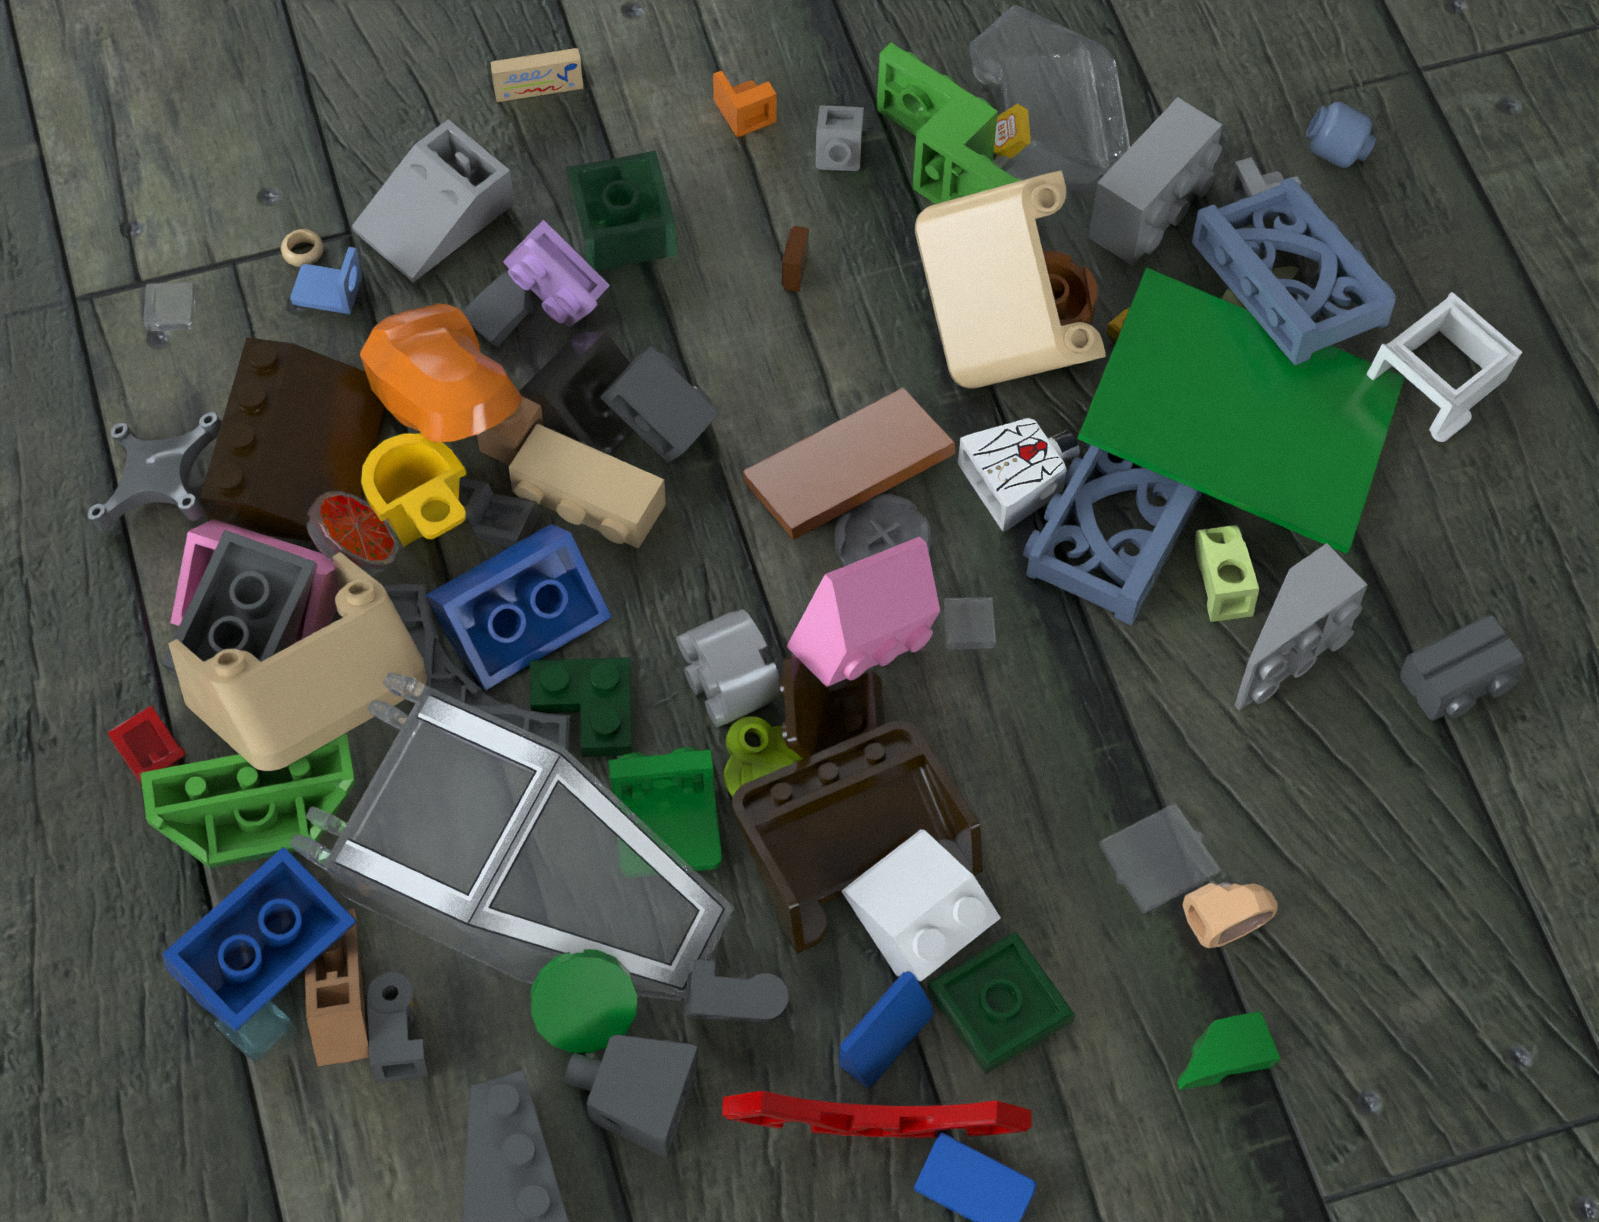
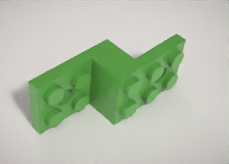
[877,42,1022,204]

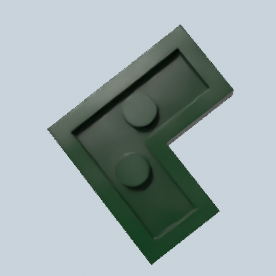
[530,657,632,757]

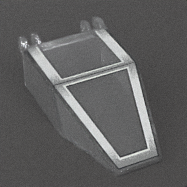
[290,672,735,1001]

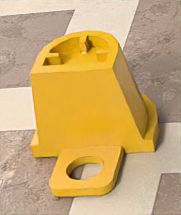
[361,433,466,547]

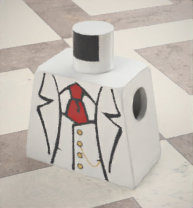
[958,418,1080,532]

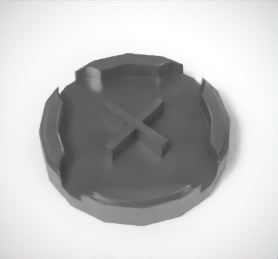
[835,494,931,567]

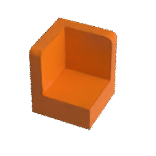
[713,70,777,138]

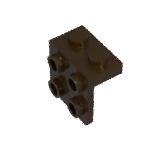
[779,655,885,759]

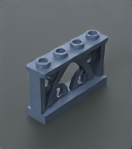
[1192,177,1396,365]
[1023,443,1203,626]

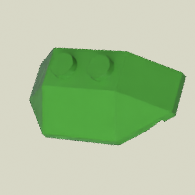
[141,733,355,868]

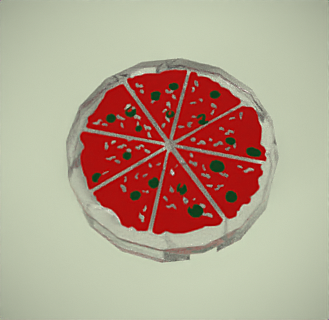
[306,491,399,576]

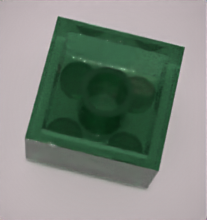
[566,151,677,271]

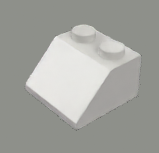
[841,830,1001,981]

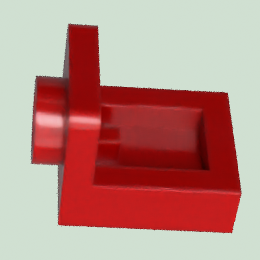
[107,705,187,785]

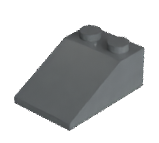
[162,530,317,682]

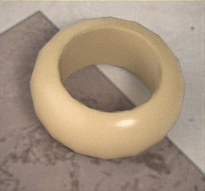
[281,229,324,267]

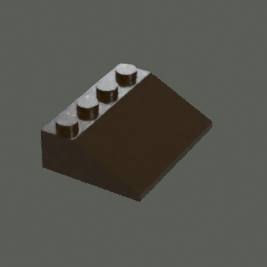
[200,337,387,545]

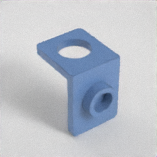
[290,247,363,315]

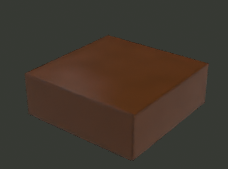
[782,226,809,292]

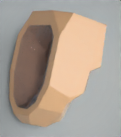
[1182,882,1278,948]

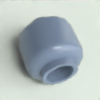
[1305,102,1376,168]

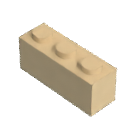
[509,424,666,549]

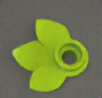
[723,716,803,797]

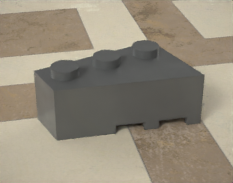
[463,1070,569,1222]

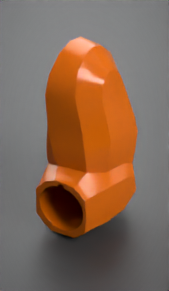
[360,303,523,443]

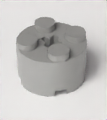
[676,609,782,728]

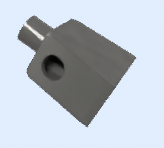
[564,1035,699,1158]

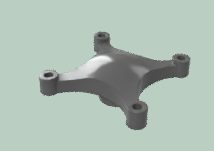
[87,412,222,531]

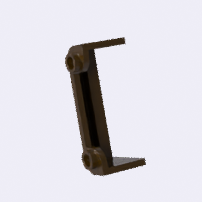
[732,721,983,954]

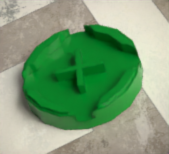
[530,949,637,1053]

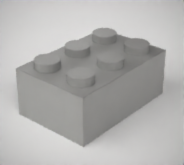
[1088,97,1223,266]

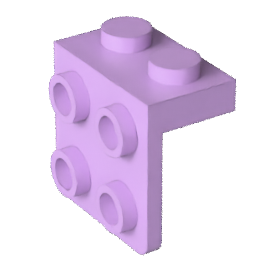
[503,220,610,327]

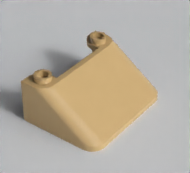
[915,170,1106,389]

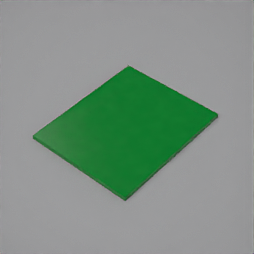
[1077,267,1405,554]

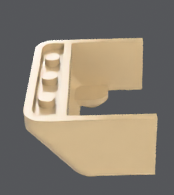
[168,552,427,771]

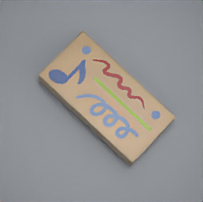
[490,48,583,102]

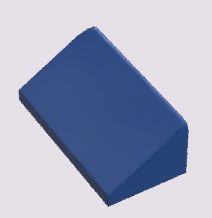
[839,971,934,1088]
[913,1133,1038,1222]

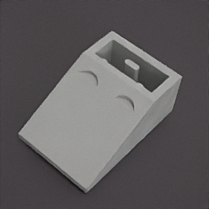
[352,119,515,283]
[1234,543,1367,711]

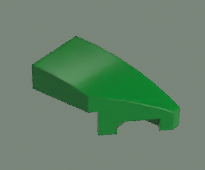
[1177,1011,1280,1090]

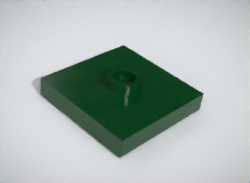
[927,931,1075,1074]

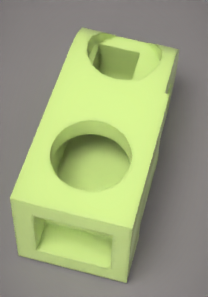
[1195,525,1259,622]

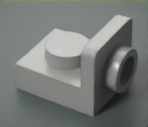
[815,105,864,171]

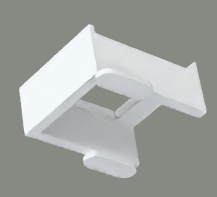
[1366,292,1522,442]

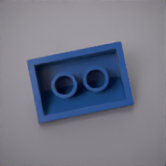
[425,524,612,690]
[163,847,356,1032]

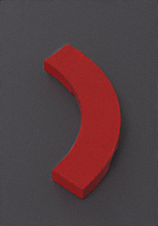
[722,1090,1032,1138]

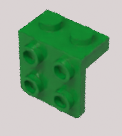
[608,747,722,878]

